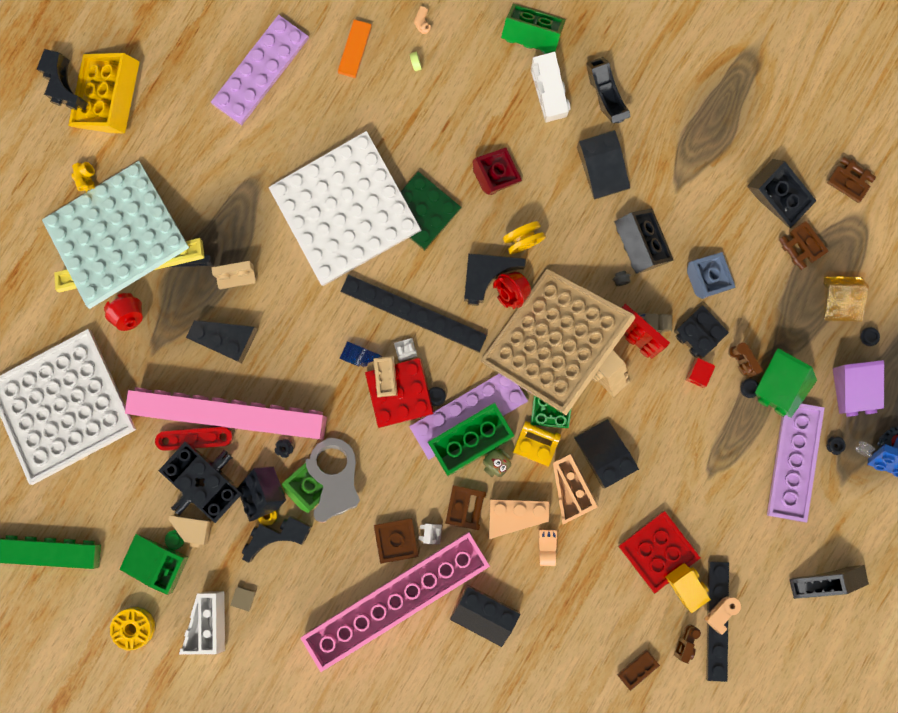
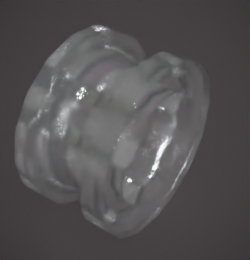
[855,441,876,458]

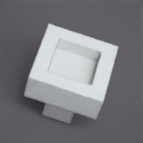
[394,338,417,362]
[419,524,442,544]

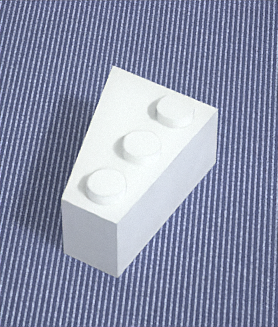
[531,52,571,123]
[179,591,225,654]

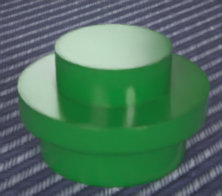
[165,530,184,550]

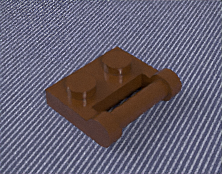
[728,343,763,378]
[445,485,487,530]

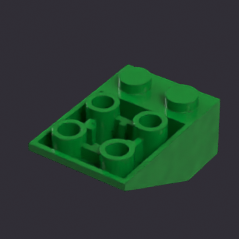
[531,395,572,428]
[119,534,189,595]

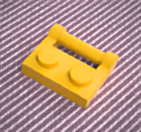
[513,420,561,467]

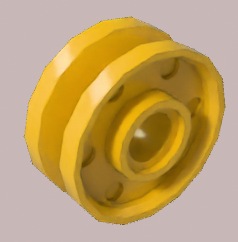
[503,221,546,255]
[110,607,155,651]

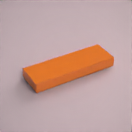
[338,19,372,78]

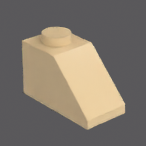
[168,515,211,548]

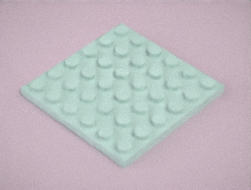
[42,161,189,309]

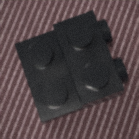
[674,305,729,359]

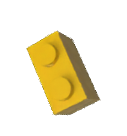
[665,563,710,613]

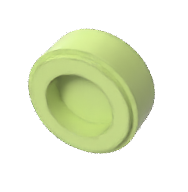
[410,51,422,71]

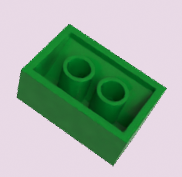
[501,3,566,54]

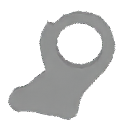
[305,438,360,523]

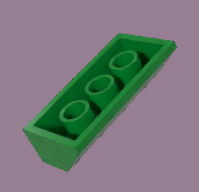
[428,403,515,477]

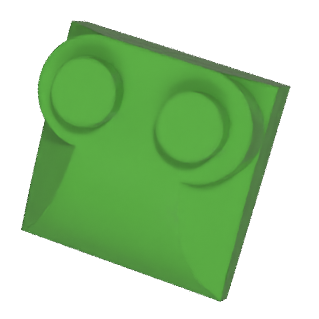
[282,463,323,513]

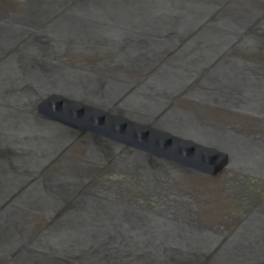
[340,274,487,353]

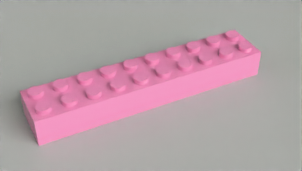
[125,387,327,440]
[301,532,490,672]

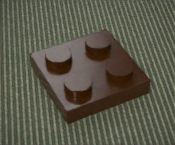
[374,518,419,564]

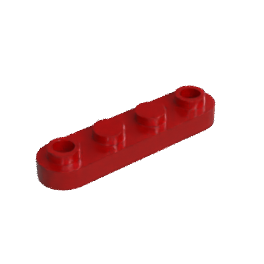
[155,427,233,451]

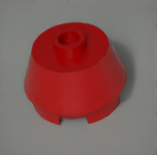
[493,272,531,310]
[104,293,143,331]

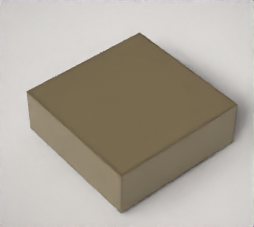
[230,586,256,611]

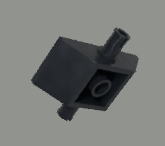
[158,442,242,523]

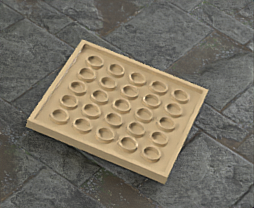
[481,269,636,415]

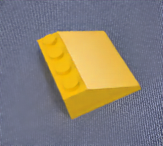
[68,53,140,134]

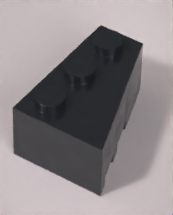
[186,320,258,364]

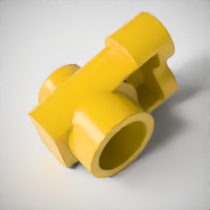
[71,162,95,192]

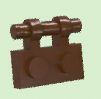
[827,156,876,203]
[779,221,829,270]
[674,624,701,664]

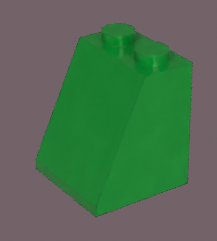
[755,348,817,418]

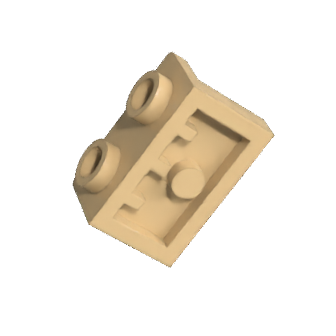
[212,261,256,290]

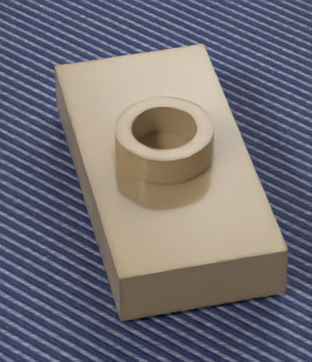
[374,356,398,397]

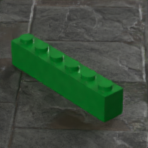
[0,535,101,569]

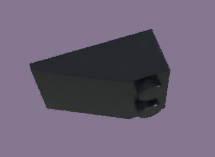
[577,130,630,200]
[747,159,816,228]
[574,419,639,488]

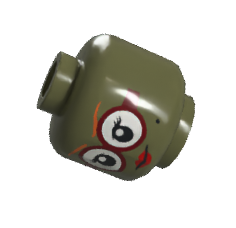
[483,448,511,477]

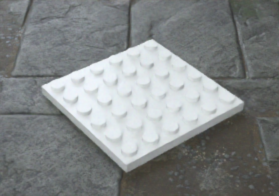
[269,131,421,286]
[0,329,136,485]

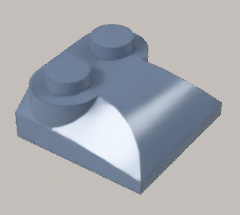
[687,252,736,299]

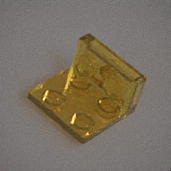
[823,276,869,321]

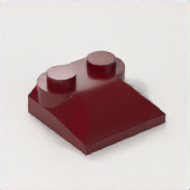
[473,147,522,195]

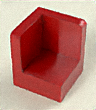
[686,358,715,388]

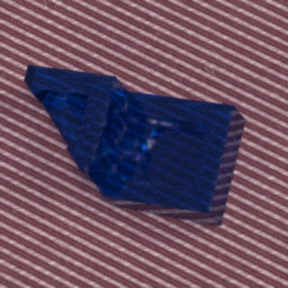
[339,341,382,367]

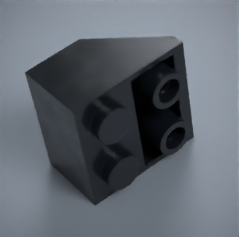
[237,466,286,522]

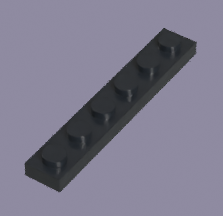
[706,561,729,682]

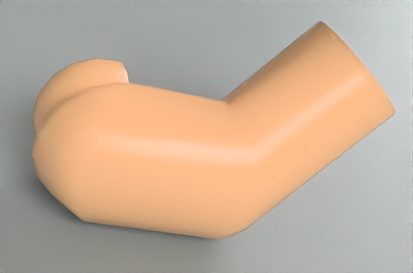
[414,6,431,34]

